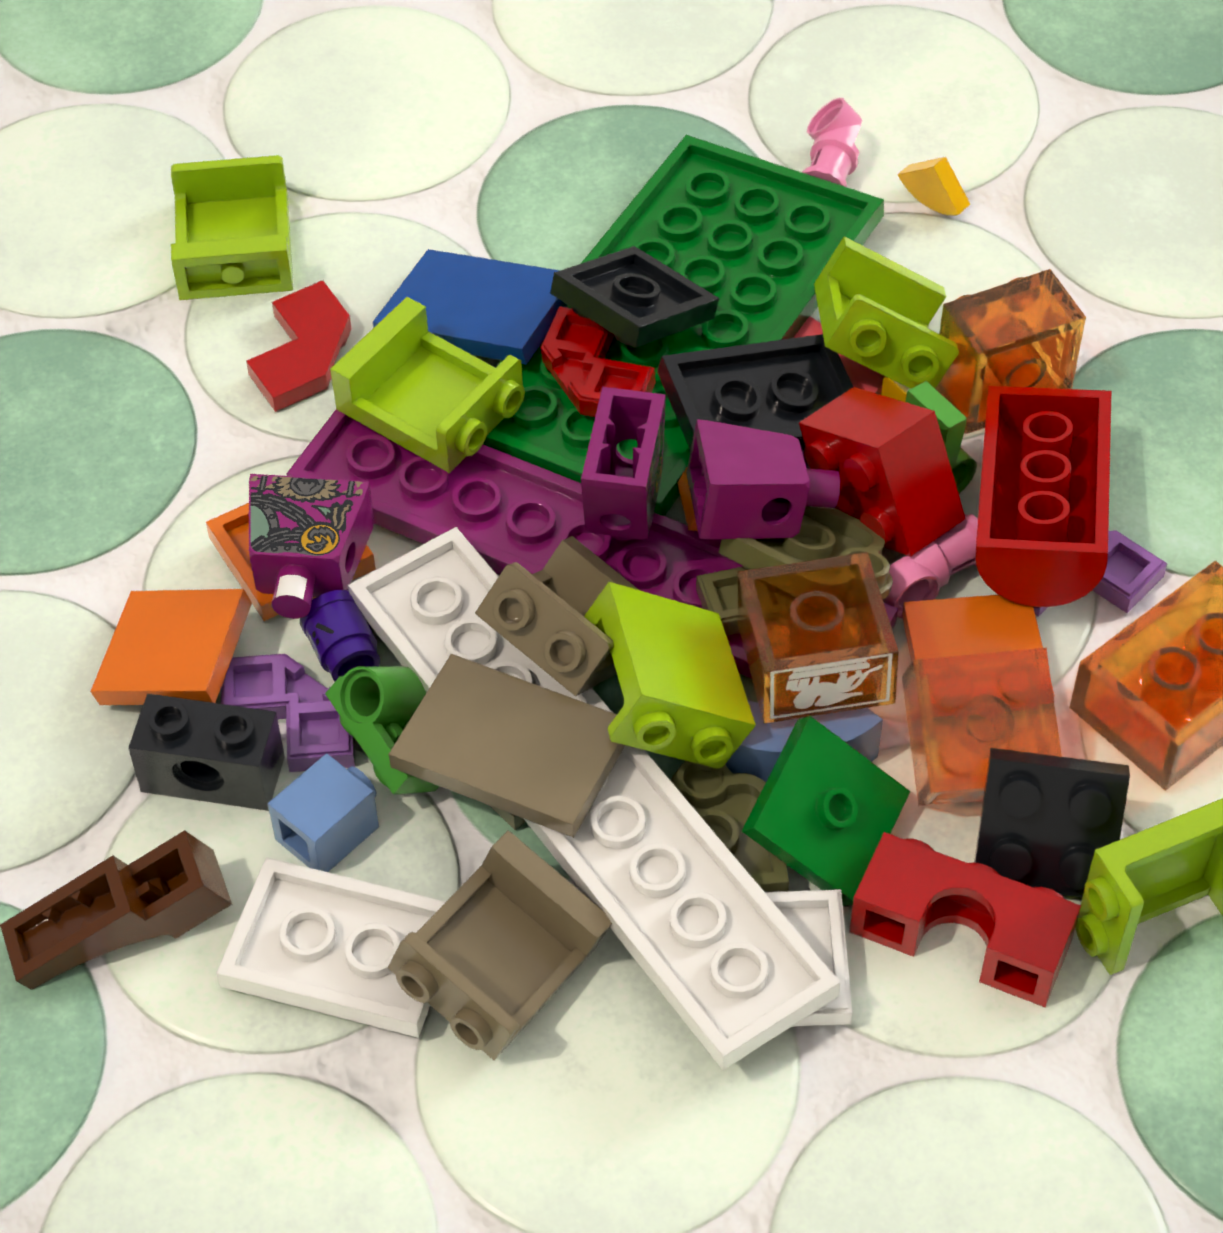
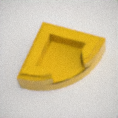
[897,157,971,215]

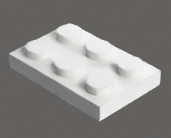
[216,857,446,1038]

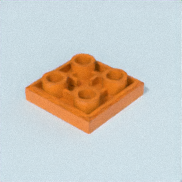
[90,589,252,705]
[902,595,1054,719]

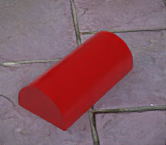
[975,386,1112,607]

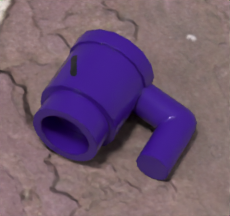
[300,590,380,682]

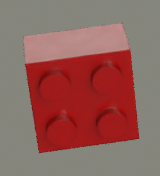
[799,387,966,557]

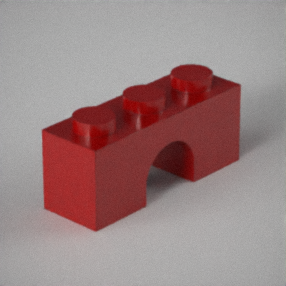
[849,832,1081,1007]

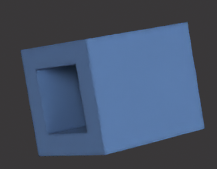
[267,753,379,872]

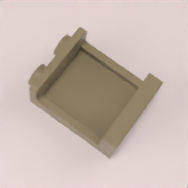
[475,536,639,697]
[388,830,612,1061]

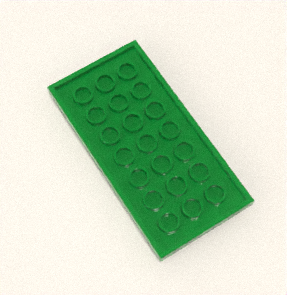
[483,135,884,516]

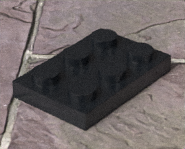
[657,334,853,451]

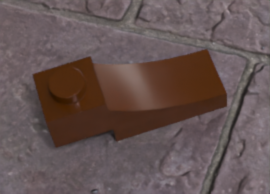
[0,830,232,990]

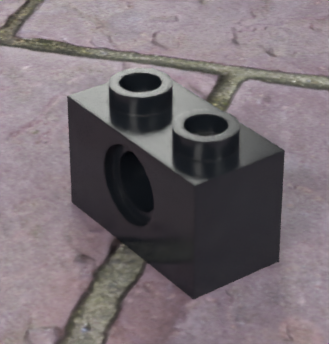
[128,693,285,811]

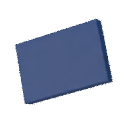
[372,249,568,365]

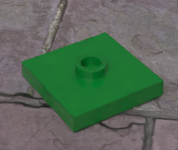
[742,716,911,907]

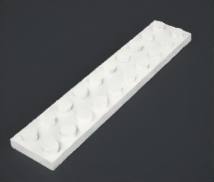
[348,527,840,1070]

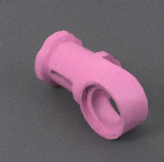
[802,98,862,187]
[883,514,978,618]

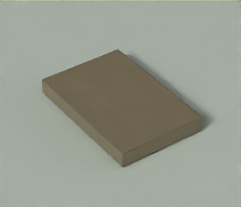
[388,654,625,838]

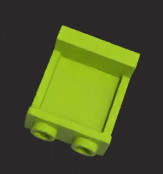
[171,155,293,300]
[814,236,959,389]
[330,297,525,473]
[584,582,756,768]
[1076,798,1223,975]

